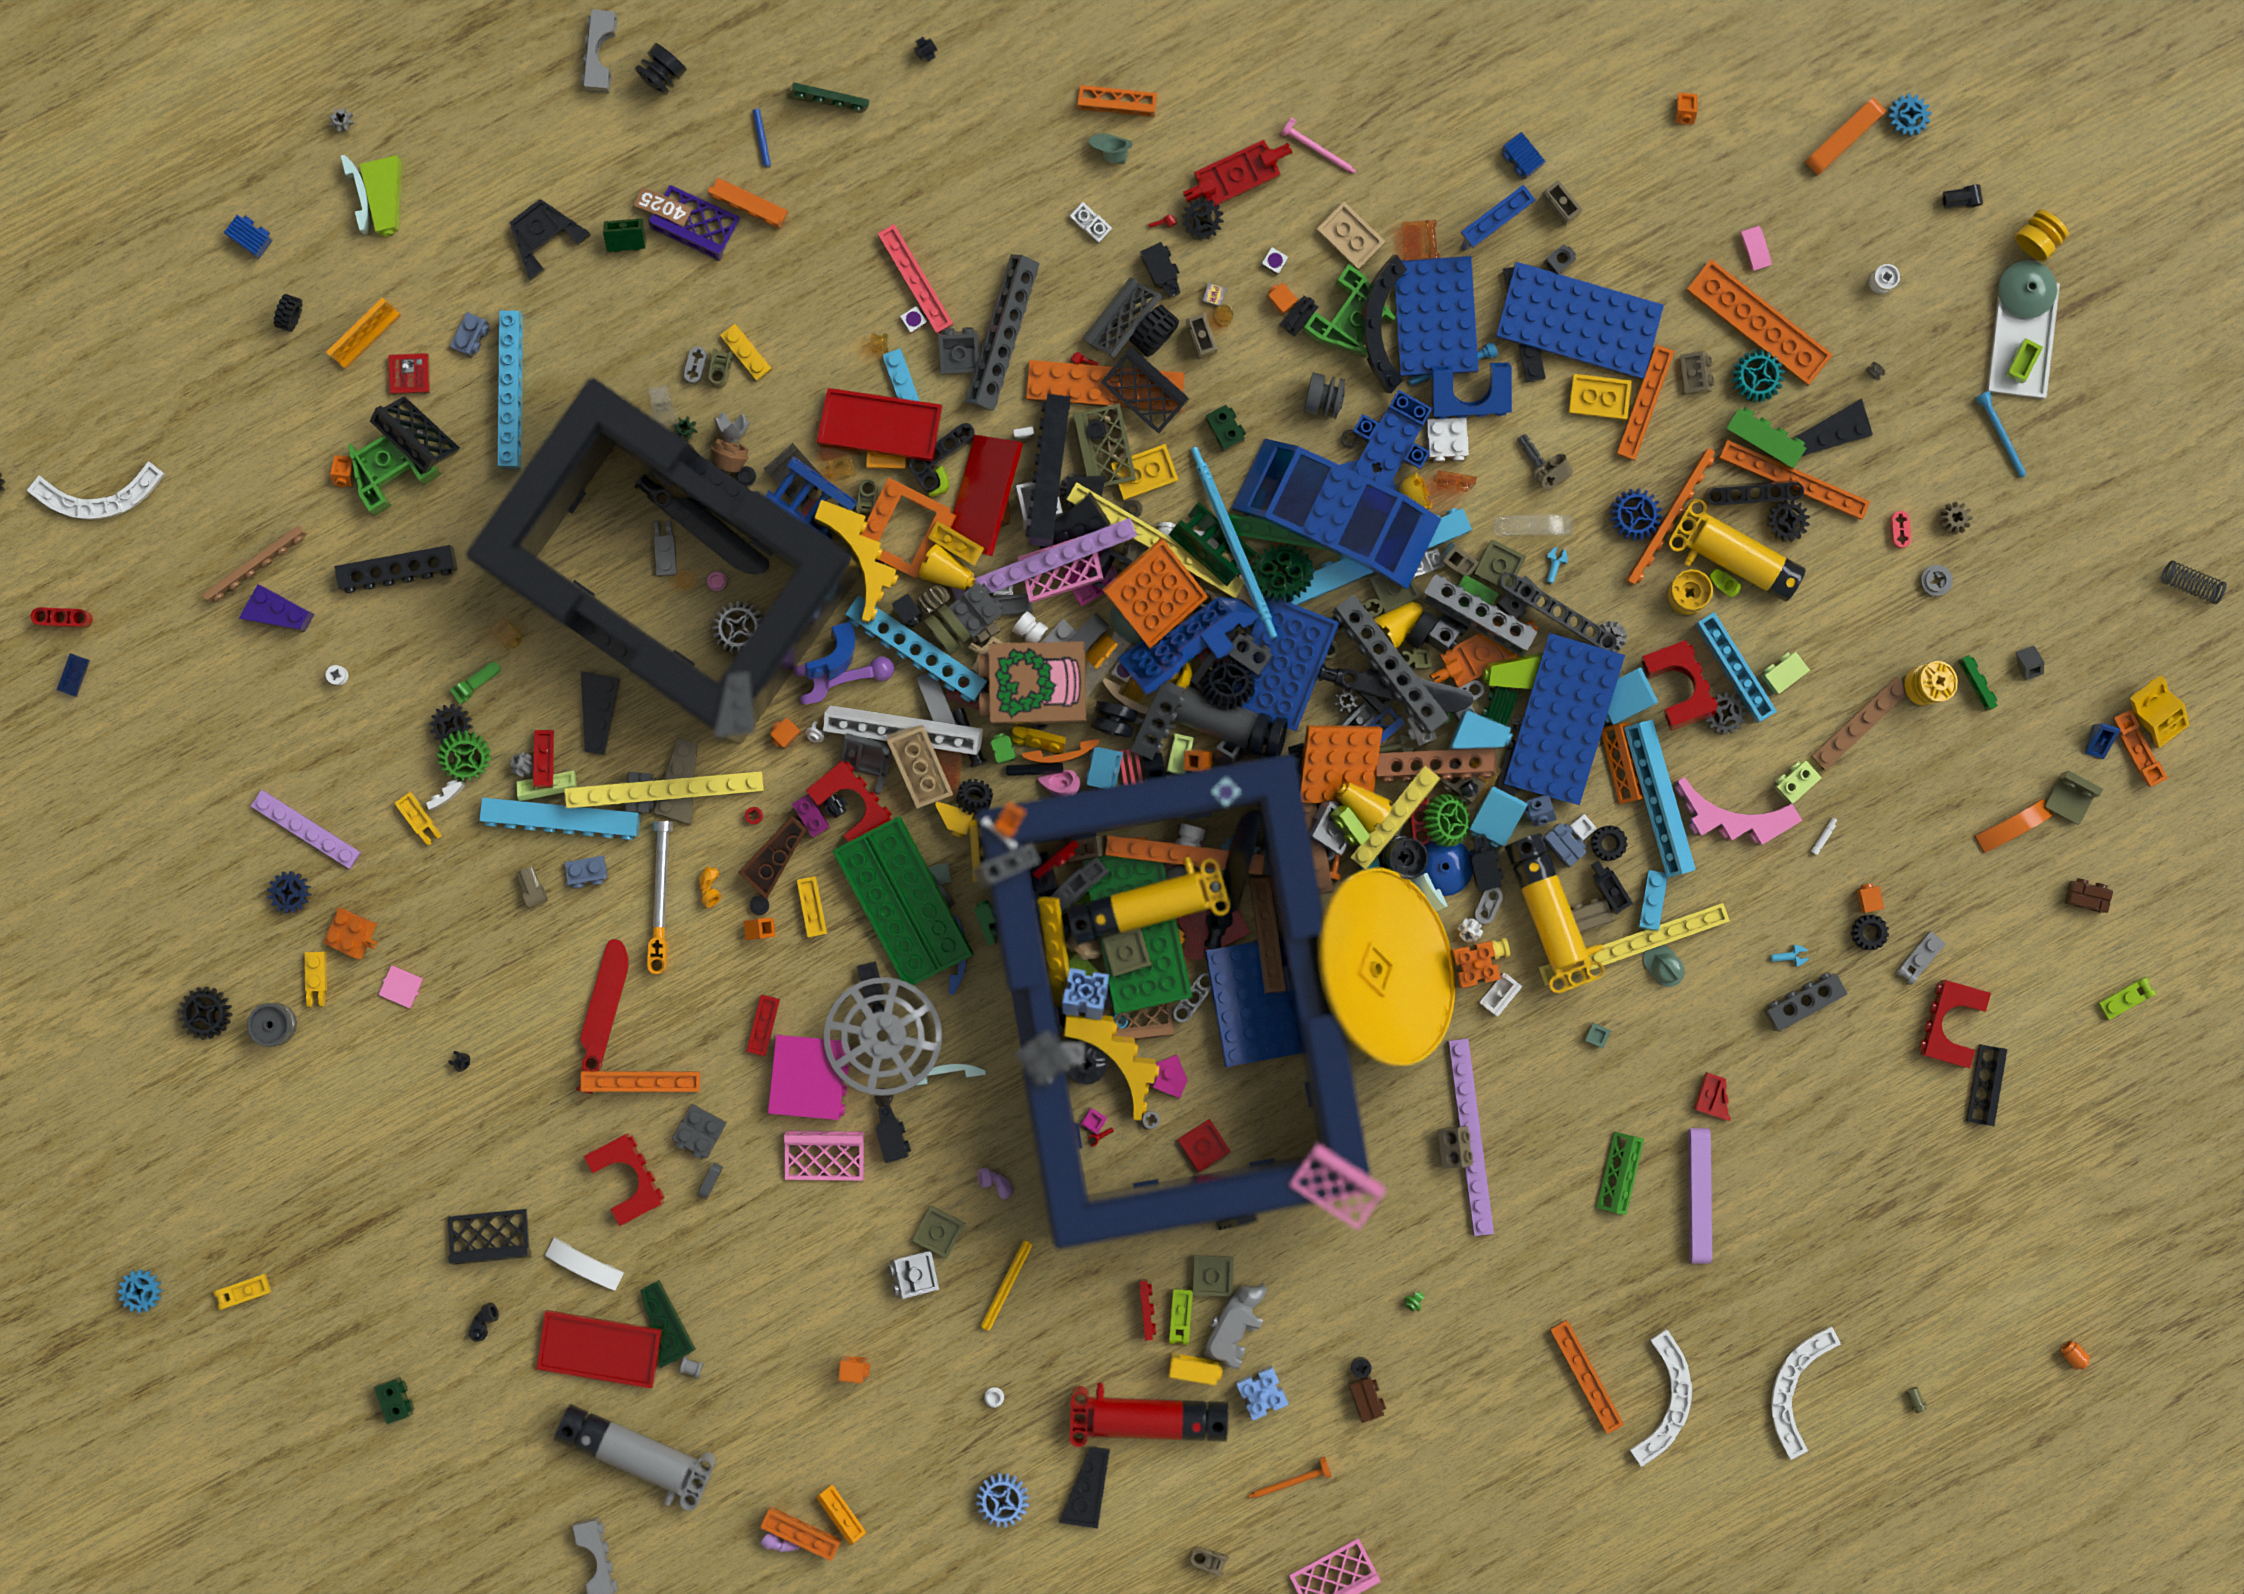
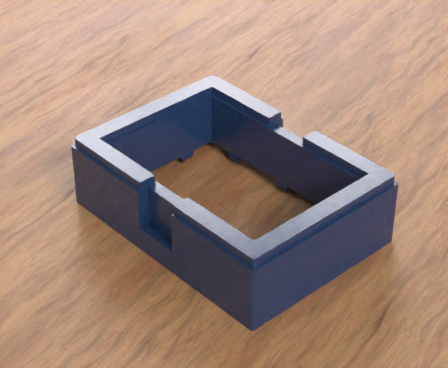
[977,755,1371,1249]

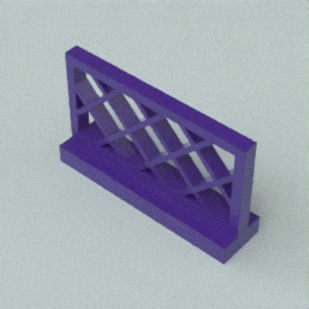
[649,185,740,261]

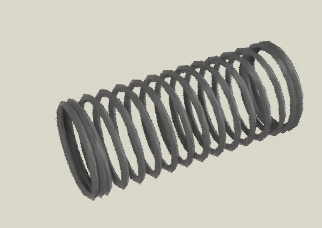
[2161,560,2227,605]

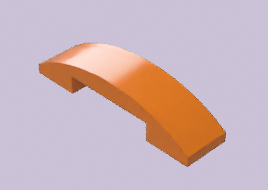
[2113,709,2168,787]
[1022,739,1100,763]
[1975,799,2053,853]

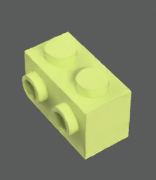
[1761,652,1810,695]
[1773,761,1821,804]

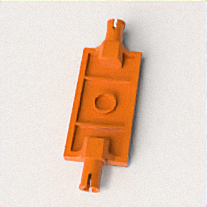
[1429,619,1538,688]

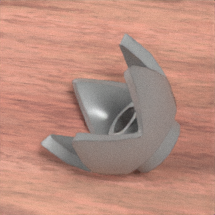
[715,411,750,442]

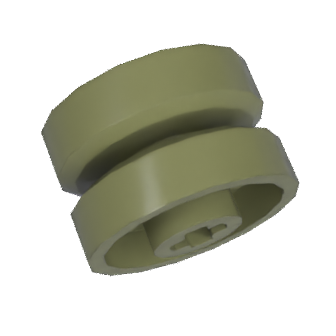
[923,603,971,654]

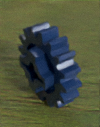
[267,871,312,914]

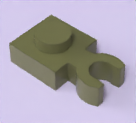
[1400,649,1432,670]

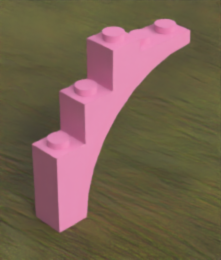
[1675,777,1802,845]

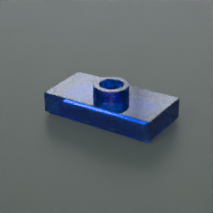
[57,653,90,697]

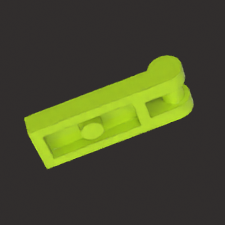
[2098,976,2156,1020]
[1169,1288,1193,1345]

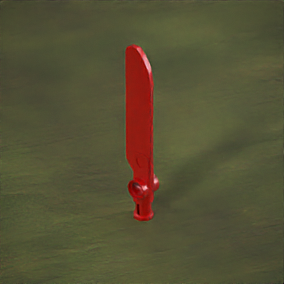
[576,939,629,1095]

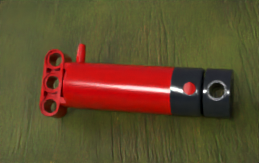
[1070,1382,1228,1447]

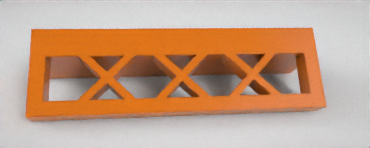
[1078,85,1157,117]
[707,178,788,229]
[1601,722,1644,804]
[760,1506,842,1561]

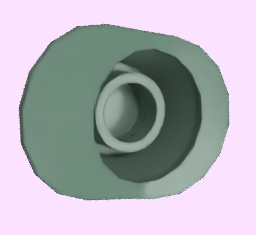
[1089,133,1132,165]
[1643,945,1685,987]

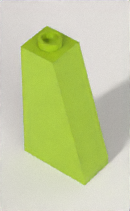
[359,155,402,237]
[1483,652,1543,689]

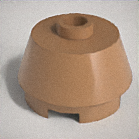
[711,439,749,473]

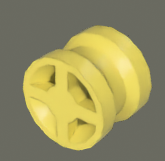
[1492,938,1510,960]

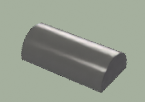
[1174,686,1259,749]

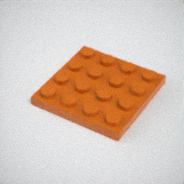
[1102,538,1208,648]
[1299,725,1383,803]

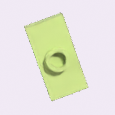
[1167,734,1194,775]

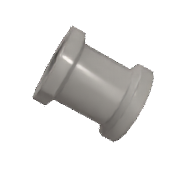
[679,1356,704,1379]

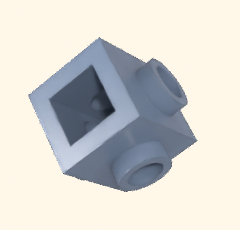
[1525,795,1557,827]

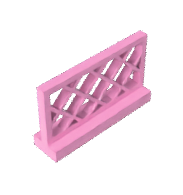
[1018,534,1104,603]
[784,1131,864,1181]
[1290,1143,1386,1230]
[1289,1538,1381,1594]

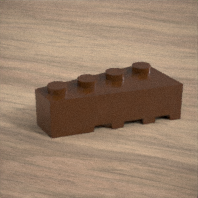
[738,814,807,899]

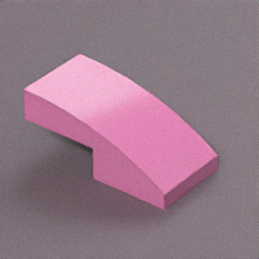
[1740,225,1772,271]

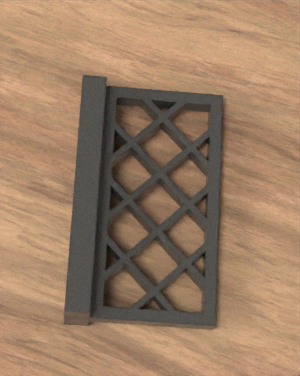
[1083,277,1162,358]

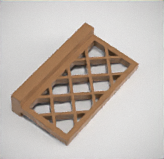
[1103,1003,1174,1040]

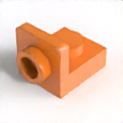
[1675,92,1698,125]
[330,455,354,487]

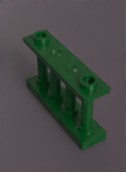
[1168,502,1257,586]

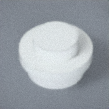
[984,1387,1004,1407]

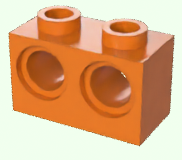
[839,1356,870,1383]

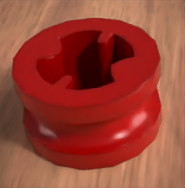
[745,807,763,825]

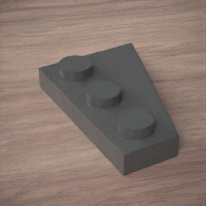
[714,672,755,737]

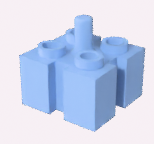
[1063,968,1109,1020]
[1236,1365,1289,1420]

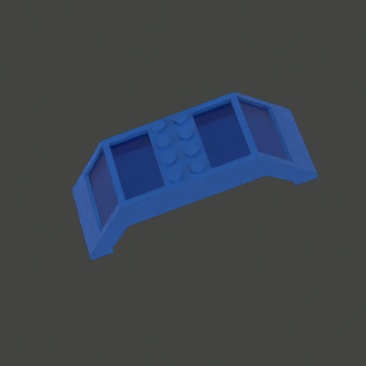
[1232,438,1441,590]

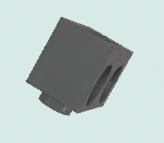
[1228,632,1274,675]

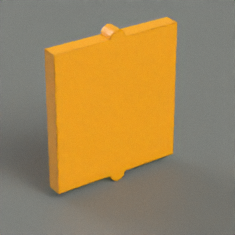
[1085,633,1118,669]

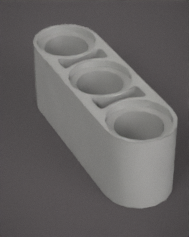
[1173,973,1211,1023]

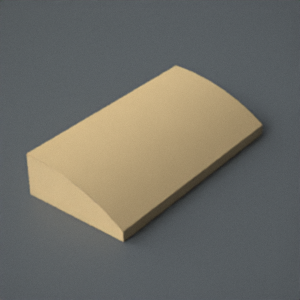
[887,725,953,808]

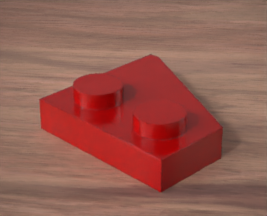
[1693,1072,1731,1121]

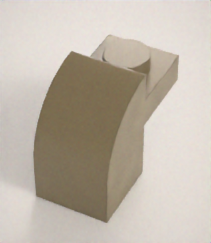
[1439,541,1479,576]

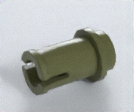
[1906,1387,1927,1413]

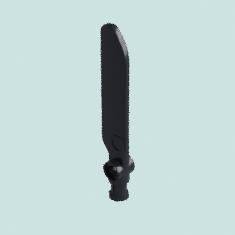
[634,474,769,574]
[1318,664,1473,713]
[1204,809,1263,949]

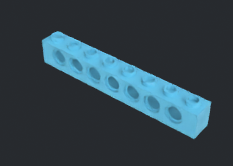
[498,311,523,469]
[845,595,989,703]

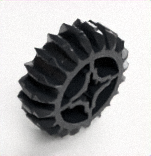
[1201,660,1255,711]
[178,987,233,1040]

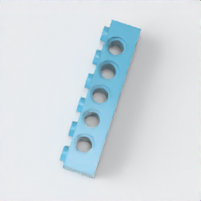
[1694,612,1777,723]

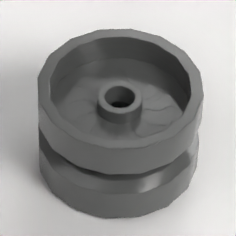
[247,1003,297,1047]

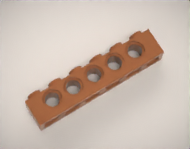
[1376,748,1497,783]

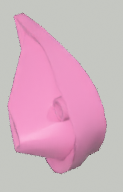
[1037,770,1080,797]

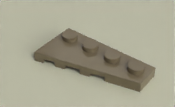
[654,738,697,824]

